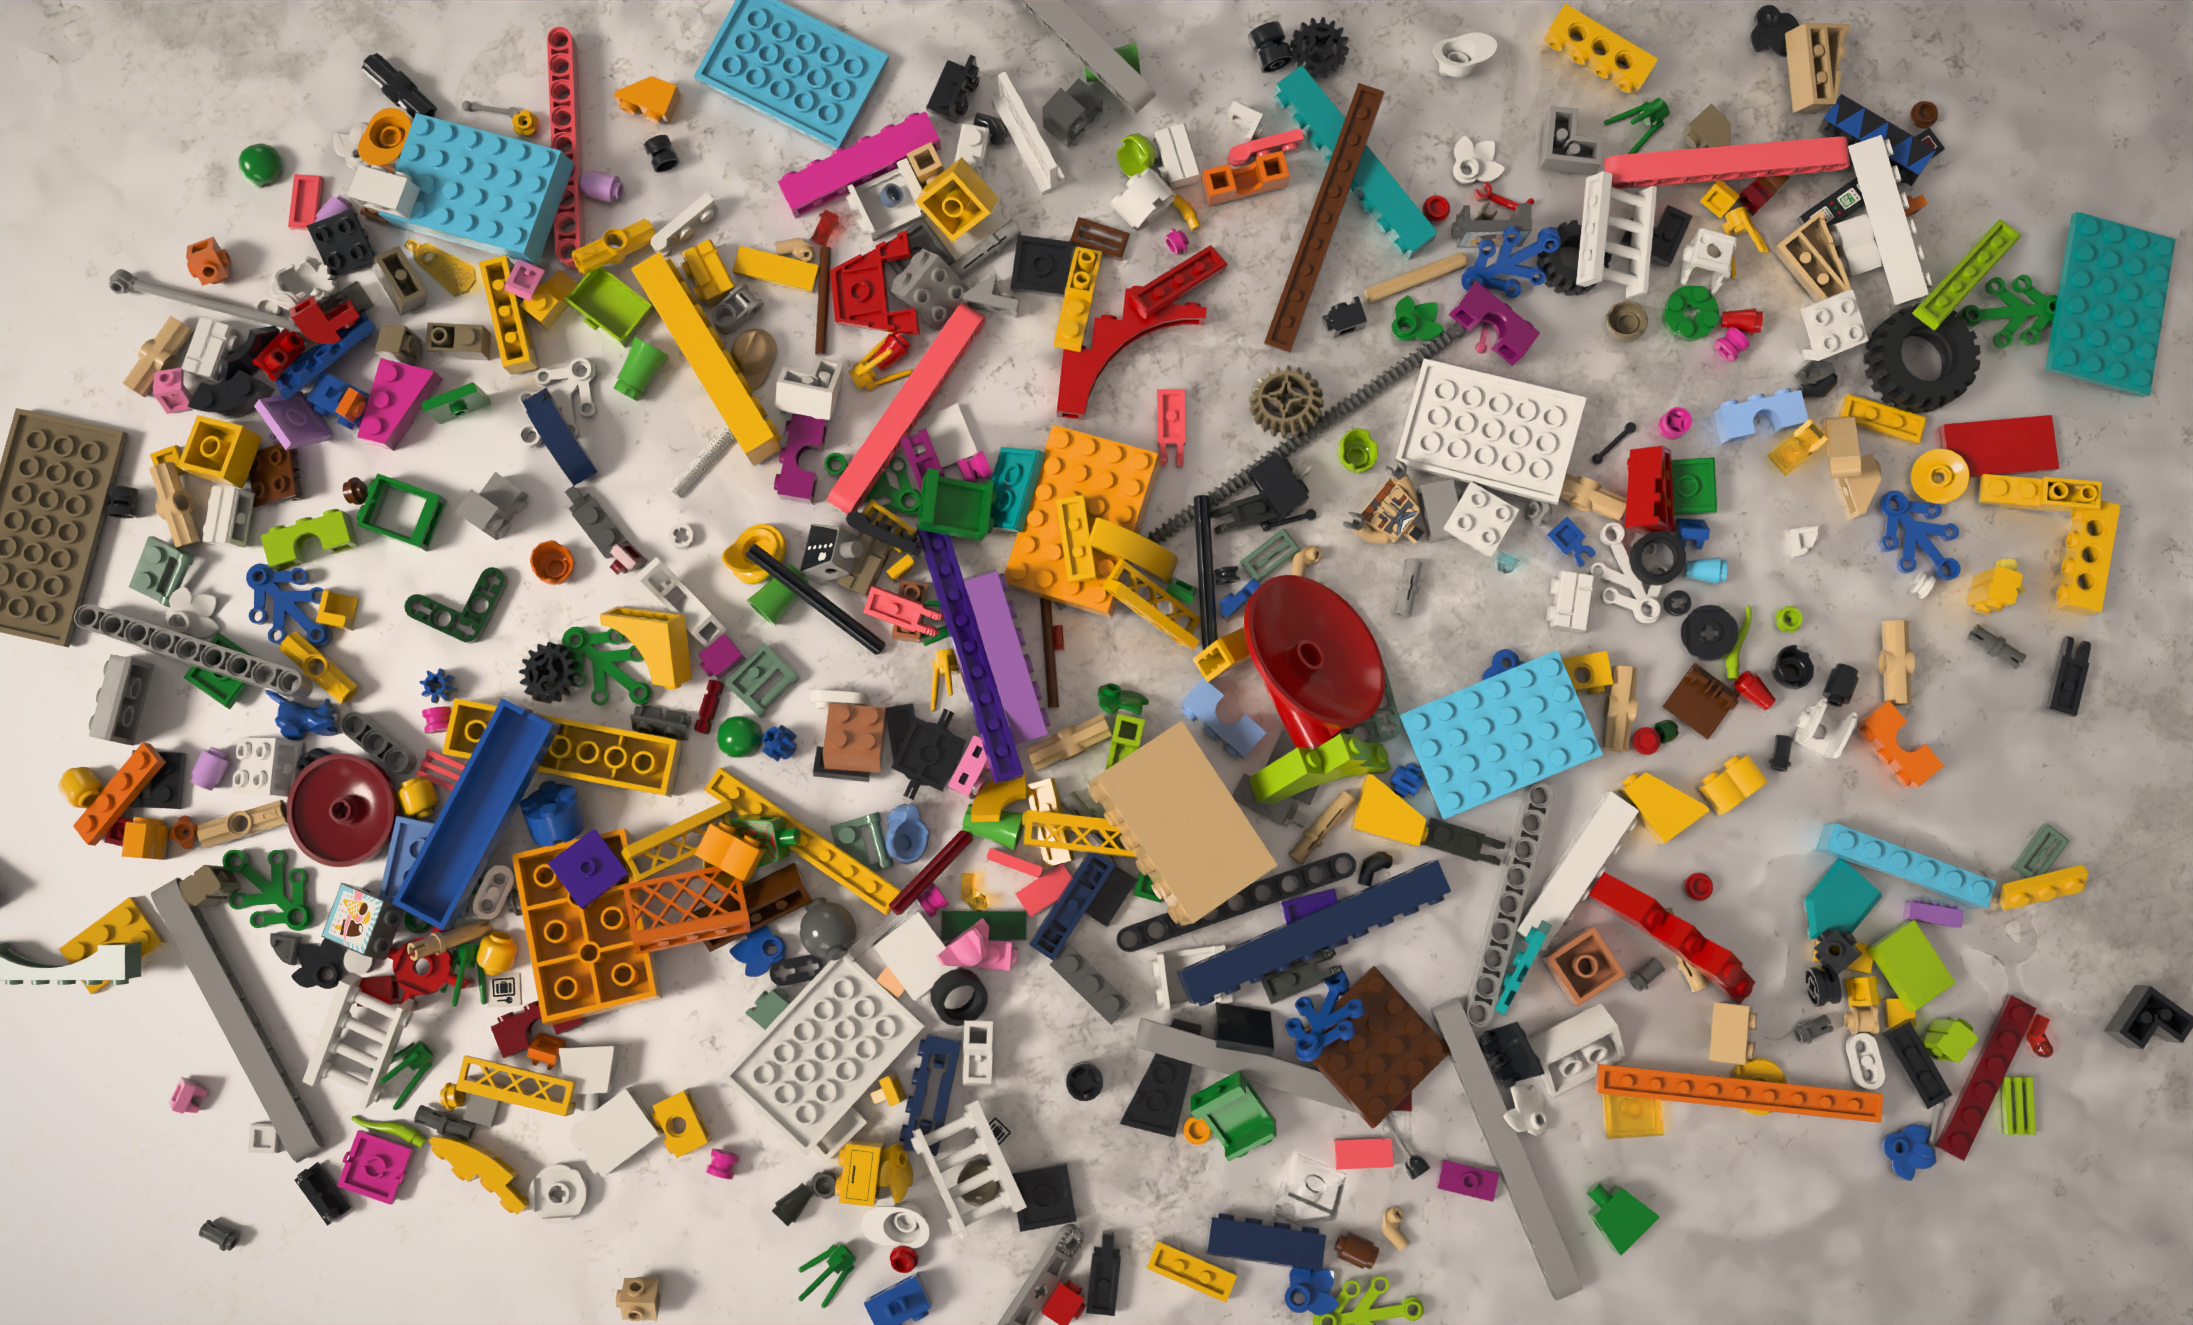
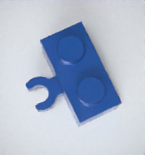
[306,371,370,430]
[864,1272,933,1325]

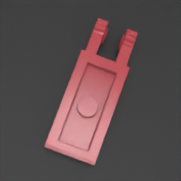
[1227,128,1304,167]
[1157,389,1185,466]
[863,585,944,636]

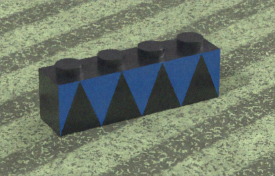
[1818,94,1937,186]

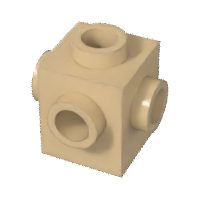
[616,1277,662,1321]

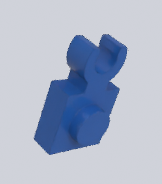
[1545,516,1596,568]
[1219,577,1261,621]

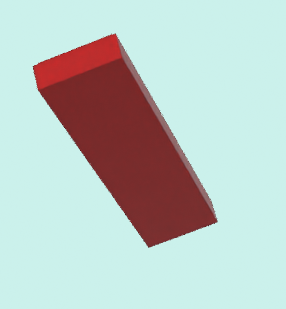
[1128,245,1228,320]

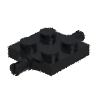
[891,708,966,800]

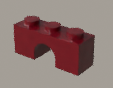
[490,1000,588,1058]

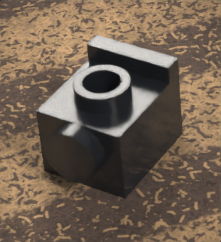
[1322,296,1367,338]

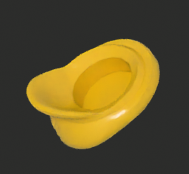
[722,524,787,585]

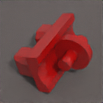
[252,328,306,382]

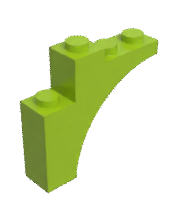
[1249,733,1392,804]

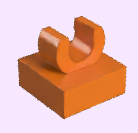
[527,1032,566,1070]

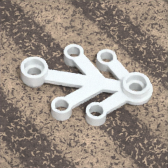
[518,357,597,448]
[1588,522,1668,624]

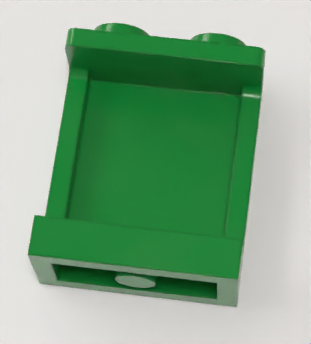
[916,468,997,541]
[1191,1070,1277,1161]

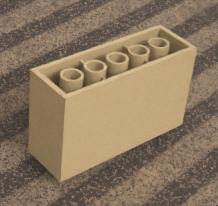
[1088,720,1278,926]

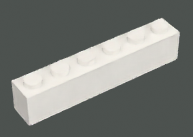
[1848,135,1933,305]
[1516,791,1639,950]

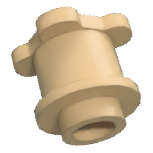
[1844,1005,1879,1036]

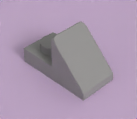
[963,274,1019,318]

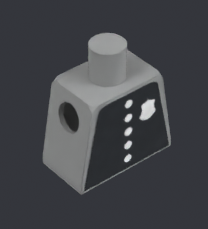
[799,524,864,583]

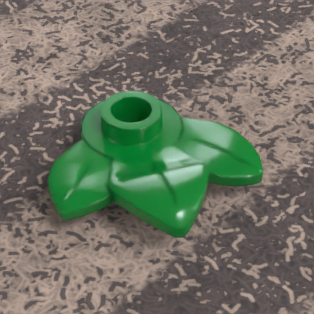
[1392,295,1444,341]
[1097,683,1149,715]

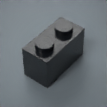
[1247,453,1309,522]

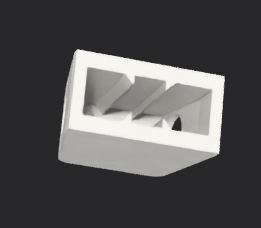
[559,1045,619,1111]

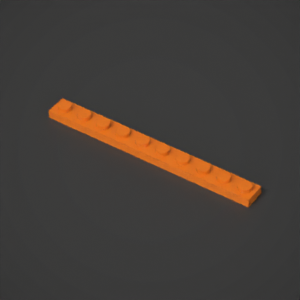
[1595,1064,1883,1123]

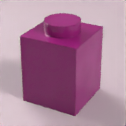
[698,634,746,679]

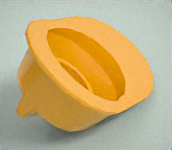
[358,108,411,166]

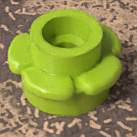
[1775,606,1803,633]

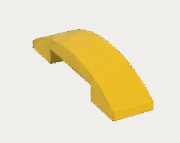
[1087,518,1178,584]

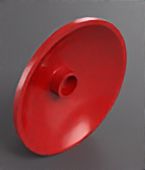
[1244,575,1385,749]

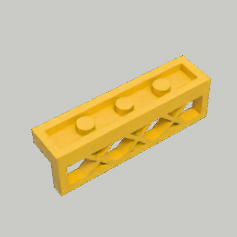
[1102,559,1201,650]
[621,799,732,882]
[1022,810,1136,858]
[456,1055,576,1117]

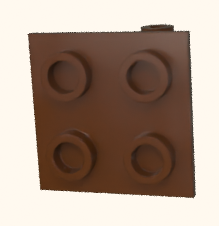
[249,443,303,508]
[1662,662,1740,740]

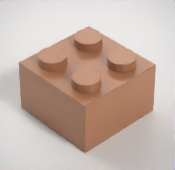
[823,703,887,773]
[1540,926,1626,1006]

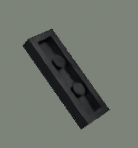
[1882,1020,1952,1109]

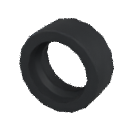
[1629,531,1686,586]
[931,969,988,1026]

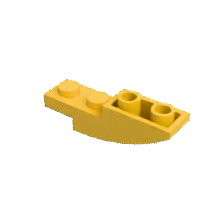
[1053,246,1102,352]
[1979,474,2102,511]
[429,1134,530,1215]

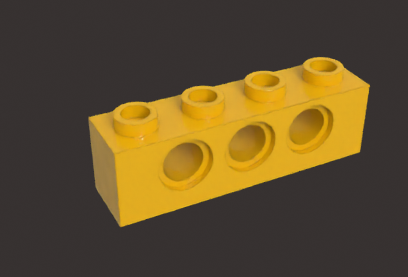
[1543,3,1658,95]
[479,255,538,375]
[2056,501,2120,616]

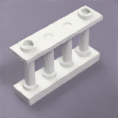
[1576,171,1657,299]
[302,972,414,1110]
[911,1100,1027,1239]

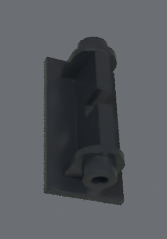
[294,1162,351,1226]

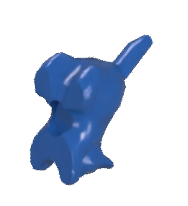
[266,690,339,740]

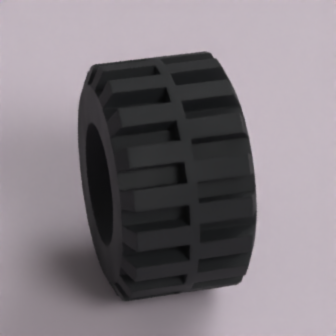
[1536,220,1612,296]

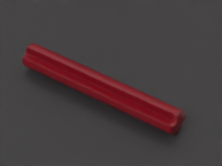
[889,830,973,915]

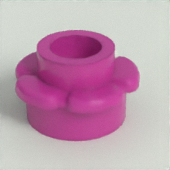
[1164,229,1189,255]

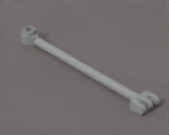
[109,269,311,343]

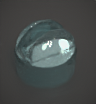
[1495,551,1520,574]

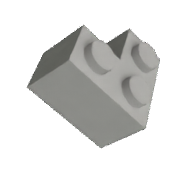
[1540,106,1603,175]
[454,472,529,540]

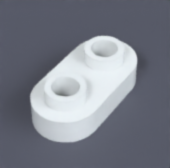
[810,690,867,709]
[472,864,514,919]
[1846,1033,1885,1090]

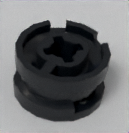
[1805,965,1842,1007]

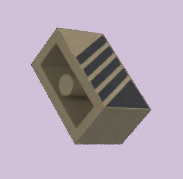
[372,246,428,316]

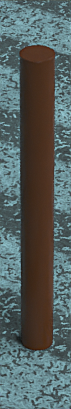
[815,246,831,356]
[1040,598,1059,708]

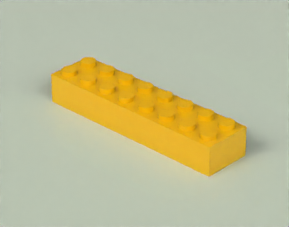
[631,252,782,466]
[442,698,683,797]

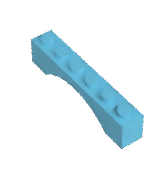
[1815,823,1996,909]

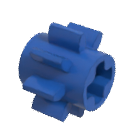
[419,668,457,704]
[762,725,797,762]
[1389,763,1424,798]

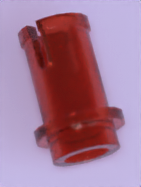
[810,210,839,246]

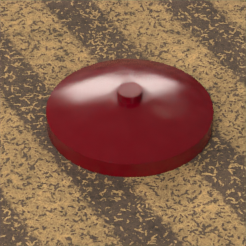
[286,754,399,867]

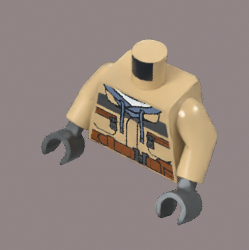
[1343,459,1425,545]

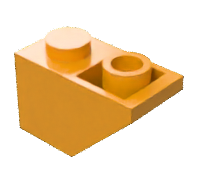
[614,76,681,124]

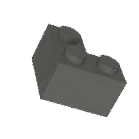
[1042,78,1104,147]

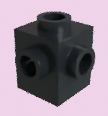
[1814,927,1862,974]

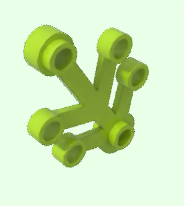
[1312,1275,1424,1325]

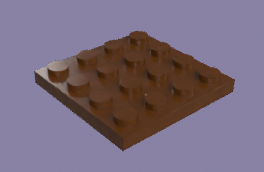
[1294,966,1451,1129]

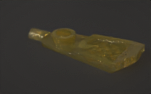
[404,238,476,297]

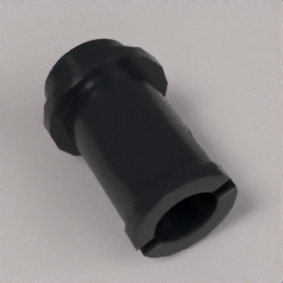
[1768,735,1793,772]

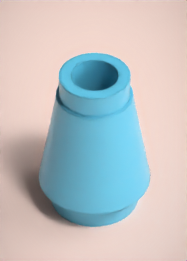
[1685,557,1727,585]

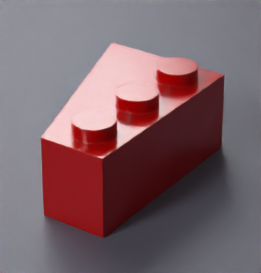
[1625,446,1675,535]

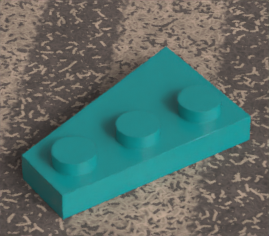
[1494,920,1552,1015]

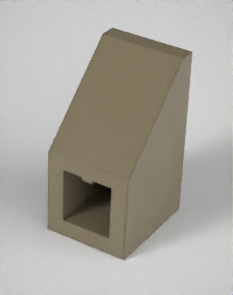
[1682,103,1730,149]
[425,322,491,361]
[374,325,423,366]

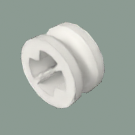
[1291,457,1314,480]
[668,523,695,550]
[1909,571,1936,599]

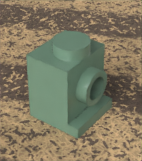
[745,985,791,1030]

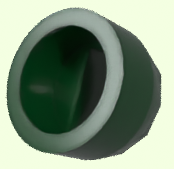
[1654,720,1679,744]

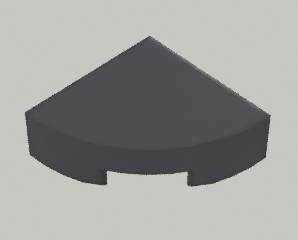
[1794,360,1836,384]
[270,933,302,966]

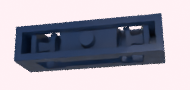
[1028,852,1116,961]
[899,1034,962,1156]

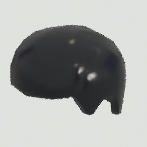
[1771,645,1814,690]

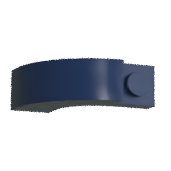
[523,388,598,486]

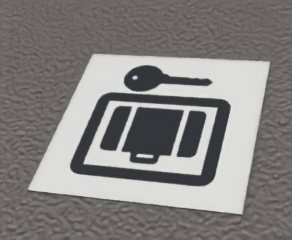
[487,973,521,1008]
[973,1110,1018,1150]

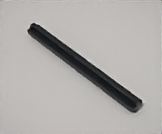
[1194,495,1218,651]
[745,544,886,655]

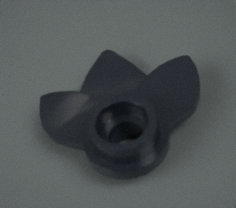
[1750,5,1800,57]
[291,938,343,989]

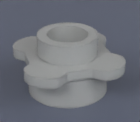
[1525,499,1553,528]

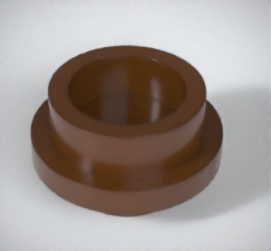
[1910,101,1938,129]
[342,477,368,505]

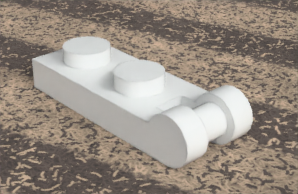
[651,192,718,258]

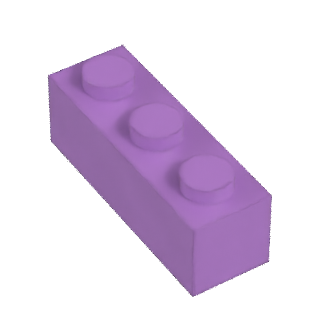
[1903,899,1964,928]

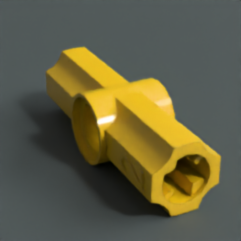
[572,218,655,275]
[279,631,359,705]

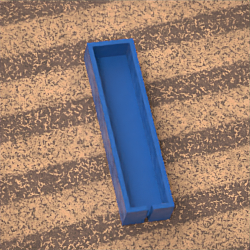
[392,698,561,931]

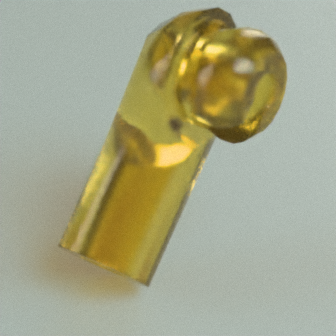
[961,873,989,911]

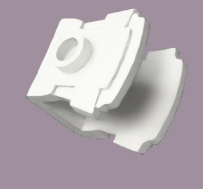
[1680,229,1738,294]
[1793,699,1858,759]

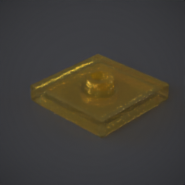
[1601,1094,1664,1139]

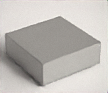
[463,1094,500,1127]

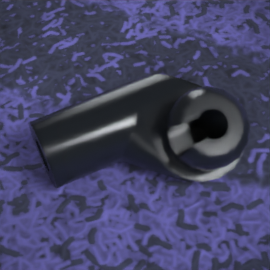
[1798,373,1838,398]

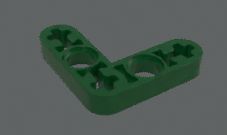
[404,567,508,644]

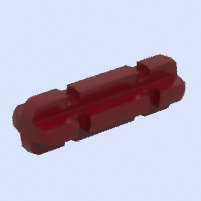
[694,679,724,734]

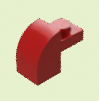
[289,295,360,344]

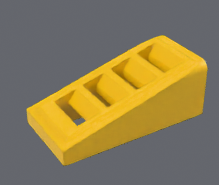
[862,499,918,555]

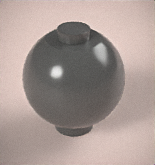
[799,897,857,961]

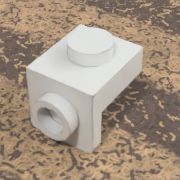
[1227,101,1265,143]

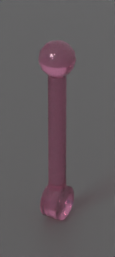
[1475,322,1489,354]

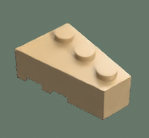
[1785,23,1850,113]
[1773,210,1852,302]

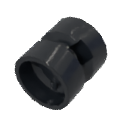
[1248,21,1294,73]
[1066,1061,1103,1101]

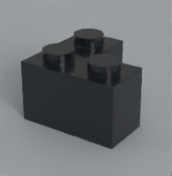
[2104,985,2193,1049]

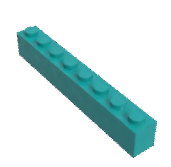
[1274,65,1438,260]

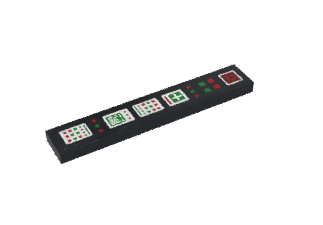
[1797,128,1945,230]

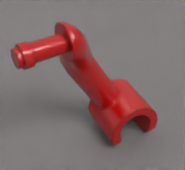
[1474,182,1535,211]

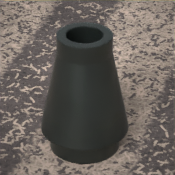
[771,1183,814,1226]

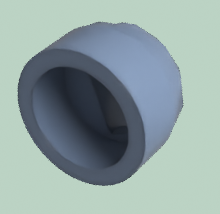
[879,183,904,208]

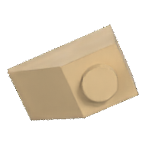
[1836,453,1882,520]

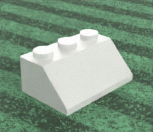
[1527,1003,1627,1098]

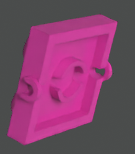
[337,1130,415,1205]

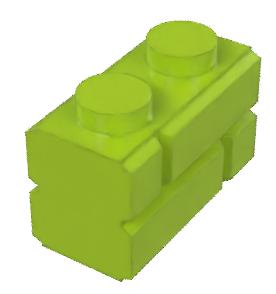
[1919,1017,1978,1063]

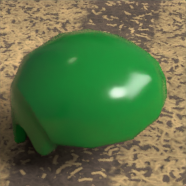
[238,143,282,188]
[716,716,763,758]

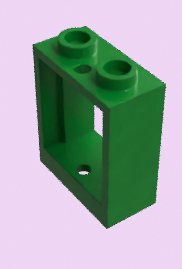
[357,473,447,552]

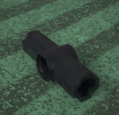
[361,53,437,119]

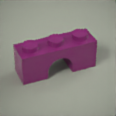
[1448,281,1540,366]
[774,413,828,505]

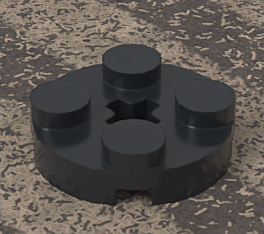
[1681,605,1738,662]

